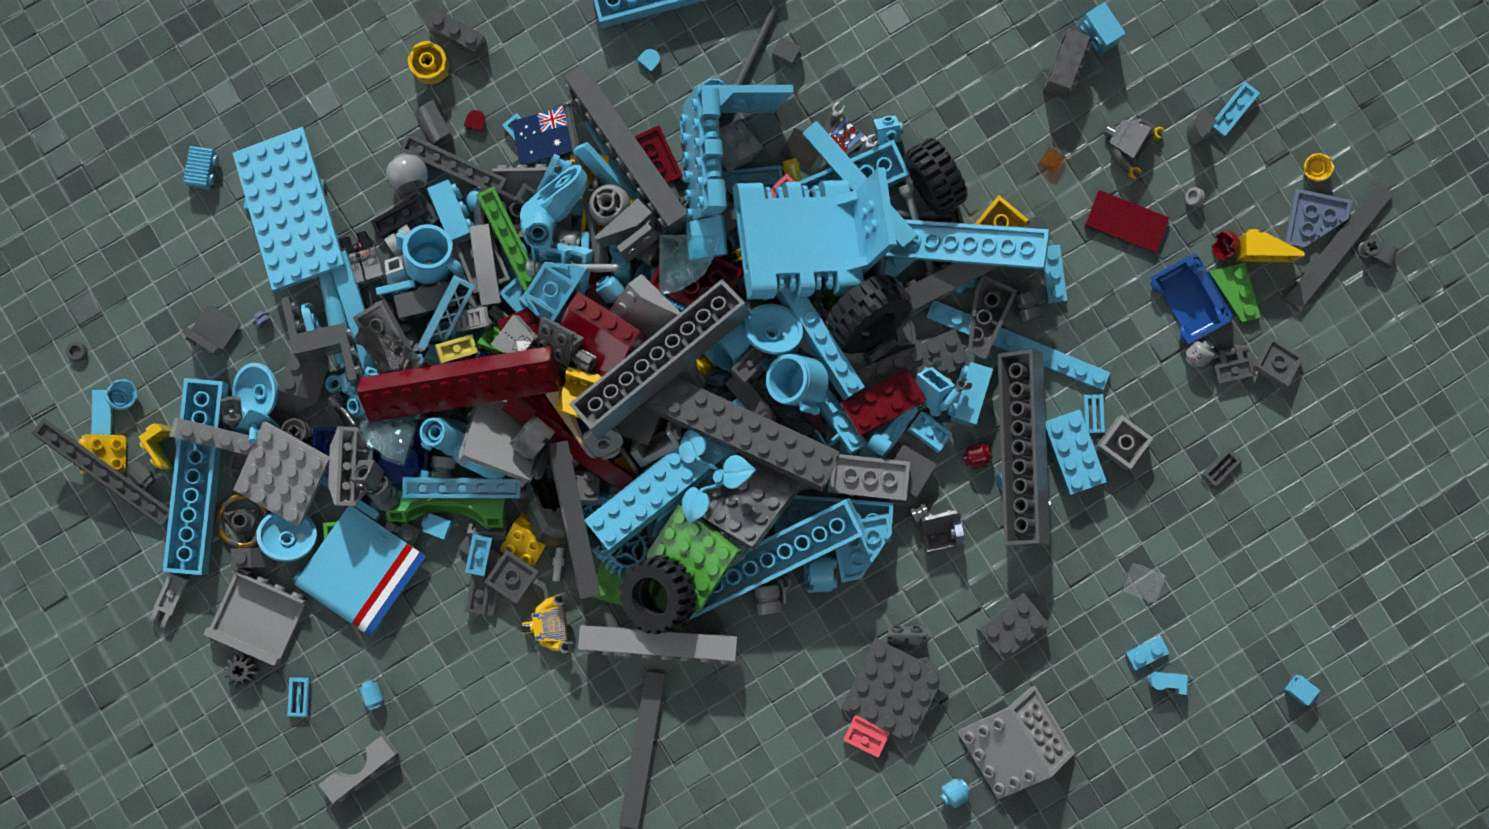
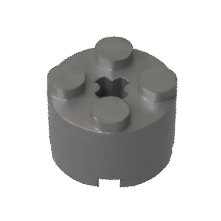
[509,415,555,462]

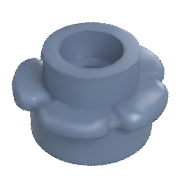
[253,311,271,328]

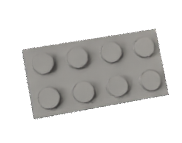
[829,454,910,501]

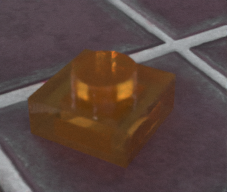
[1038,147,1065,174]

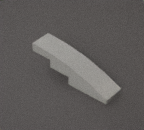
[469,224,501,306]

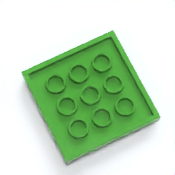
[644,503,740,614]

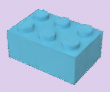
[427,179,474,247]
[948,362,993,427]

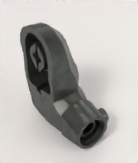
[526,470,600,549]

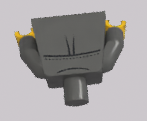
[1104,118,1164,179]

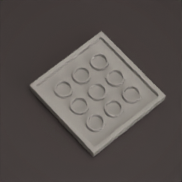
[233,422,329,527]

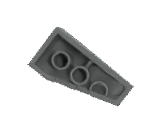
[968,275,1018,360]

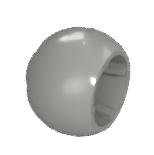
[386,153,428,193]
[589,184,631,226]

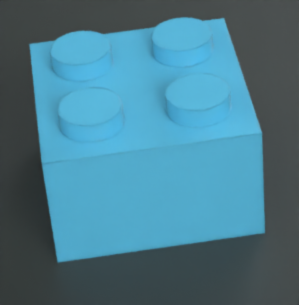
[1079,2,1126,56]

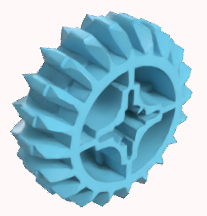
[600,531,651,577]

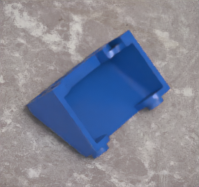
[1150,253,1234,344]

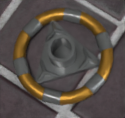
[215,493,270,548]

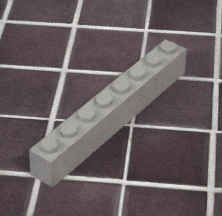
[578,625,737,664]

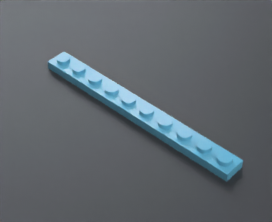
[926,300,1110,391]

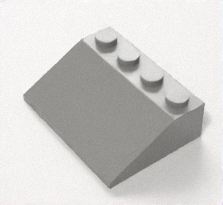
[609,274,681,344]

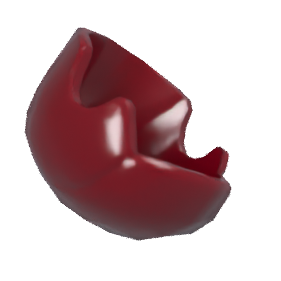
[1212,230,1240,261]

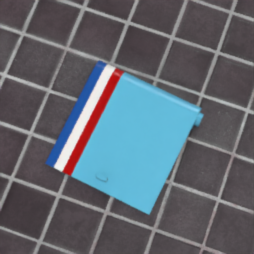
[294,506,426,637]

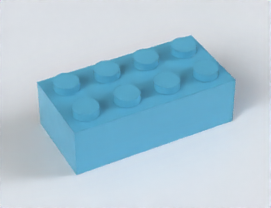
[1046,409,1107,496]

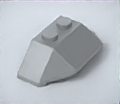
[328,426,373,506]

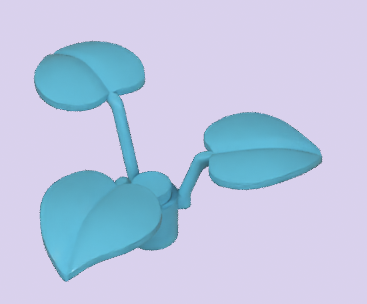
[679,430,756,524]

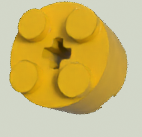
[408,41,449,84]

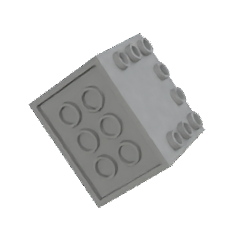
[958,685,1075,800]

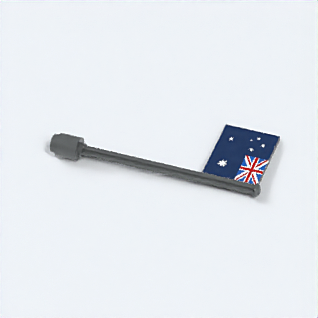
[511,101,610,274]

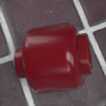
[963,442,993,470]

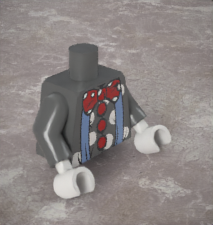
[824,102,880,159]

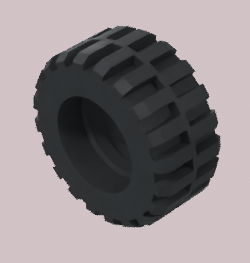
[904,138,968,215]
[620,556,697,634]

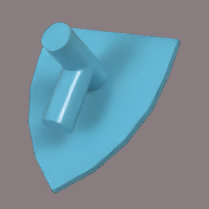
[233,408,281,444]

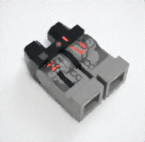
[339,231,386,286]

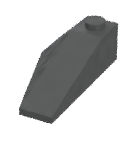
[474,188,522,229]

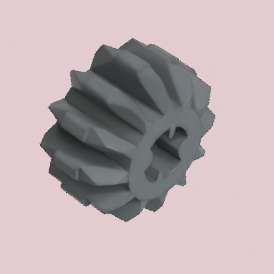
[224,654,258,687]

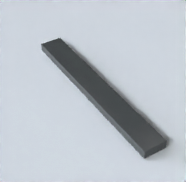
[1284,182,1393,311]
[31,418,170,527]
[547,441,600,599]
[619,670,665,829]

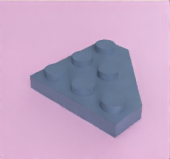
[1284,188,1352,249]

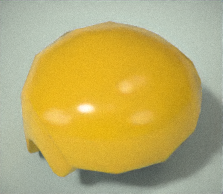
[1303,153,1334,182]

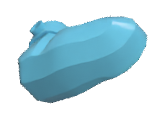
[520,165,587,249]
[420,417,506,479]

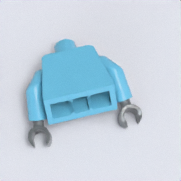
[917,355,972,416]

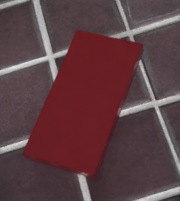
[1084,190,1170,253]

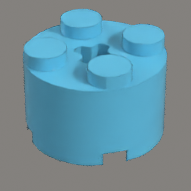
[804,553,837,593]

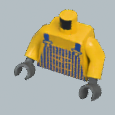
[522,592,573,653]

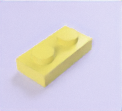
[434,334,478,363]

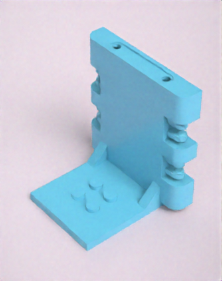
[679,85,793,221]
[732,167,897,300]

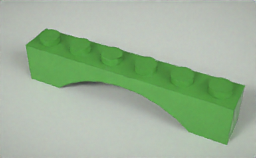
[386,491,506,528]

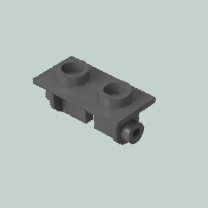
[887,625,927,645]

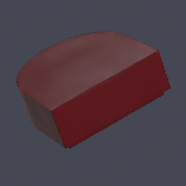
[464,110,486,132]

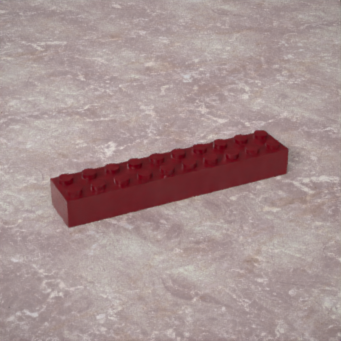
[357,346,561,422]

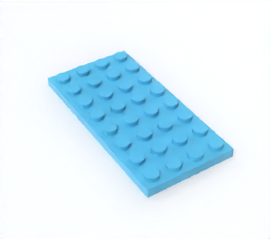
[233,127,346,292]

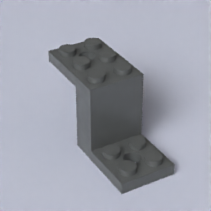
[281,297,363,388]

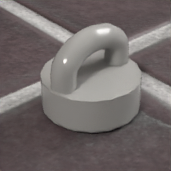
[1185,187,1205,207]

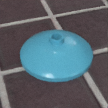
[744,304,803,354]
[232,363,278,417]
[257,512,317,562]

